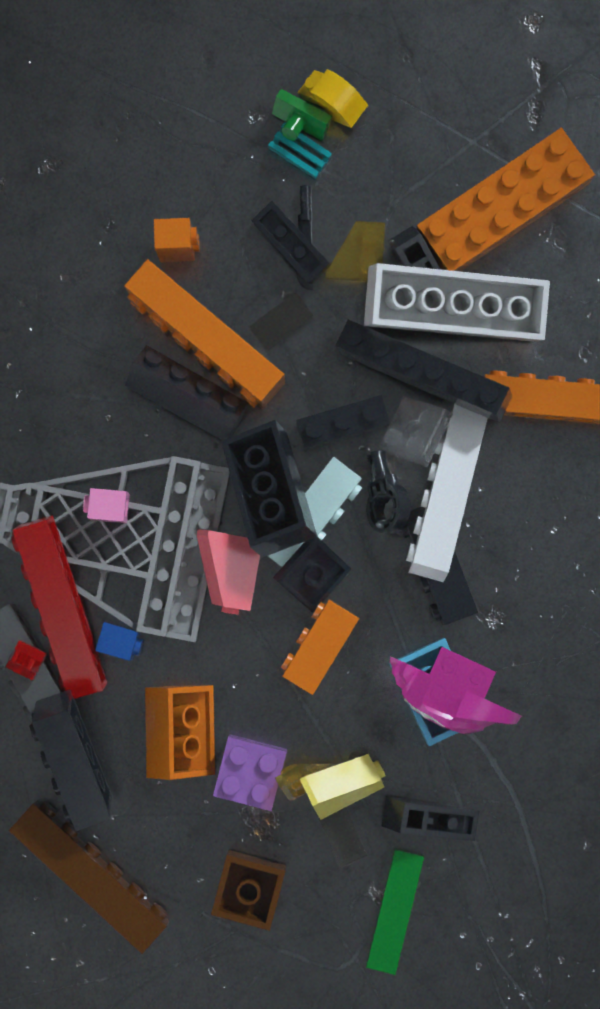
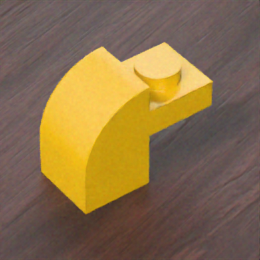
[297,69,368,128]

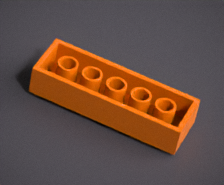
[416,127,595,272]
[124,259,285,409]

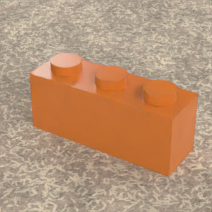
[281,600,360,695]

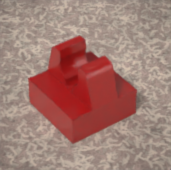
[6,640,48,681]

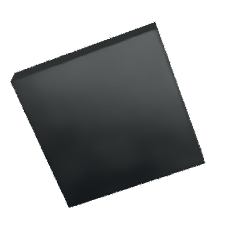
[273,537,351,613]

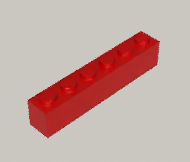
[11,515,108,699]

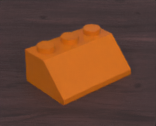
[145,685,215,780]

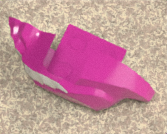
[390,647,522,734]

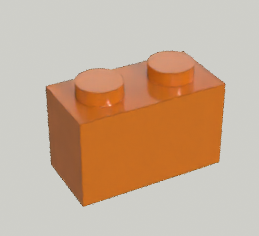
[154,218,200,262]

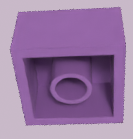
[213,734,287,811]

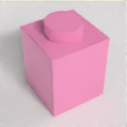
[83,488,130,523]

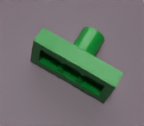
[272,89,332,141]

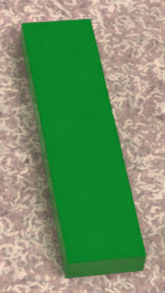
[366,848,424,975]

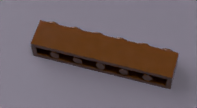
[9,800,169,954]

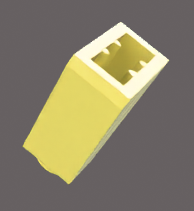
[300,754,386,820]

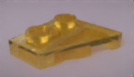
[326,221,385,281]
[275,764,336,802]

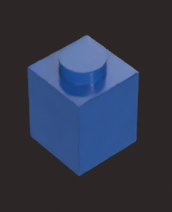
[95,622,144,661]

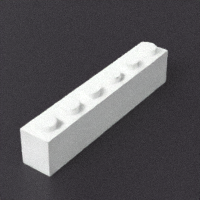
[406,404,488,582]

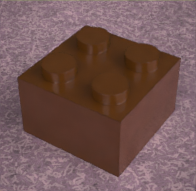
[211,850,286,931]

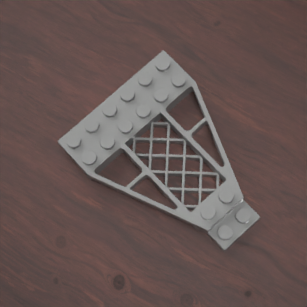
[0,456,230,643]

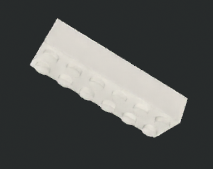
[364,263,550,342]

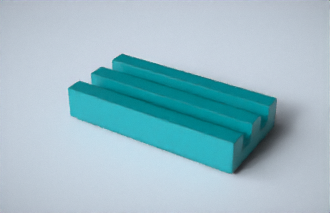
[268,122,332,179]

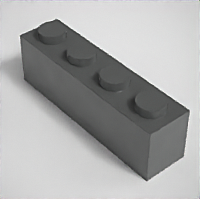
[0,604,62,723]

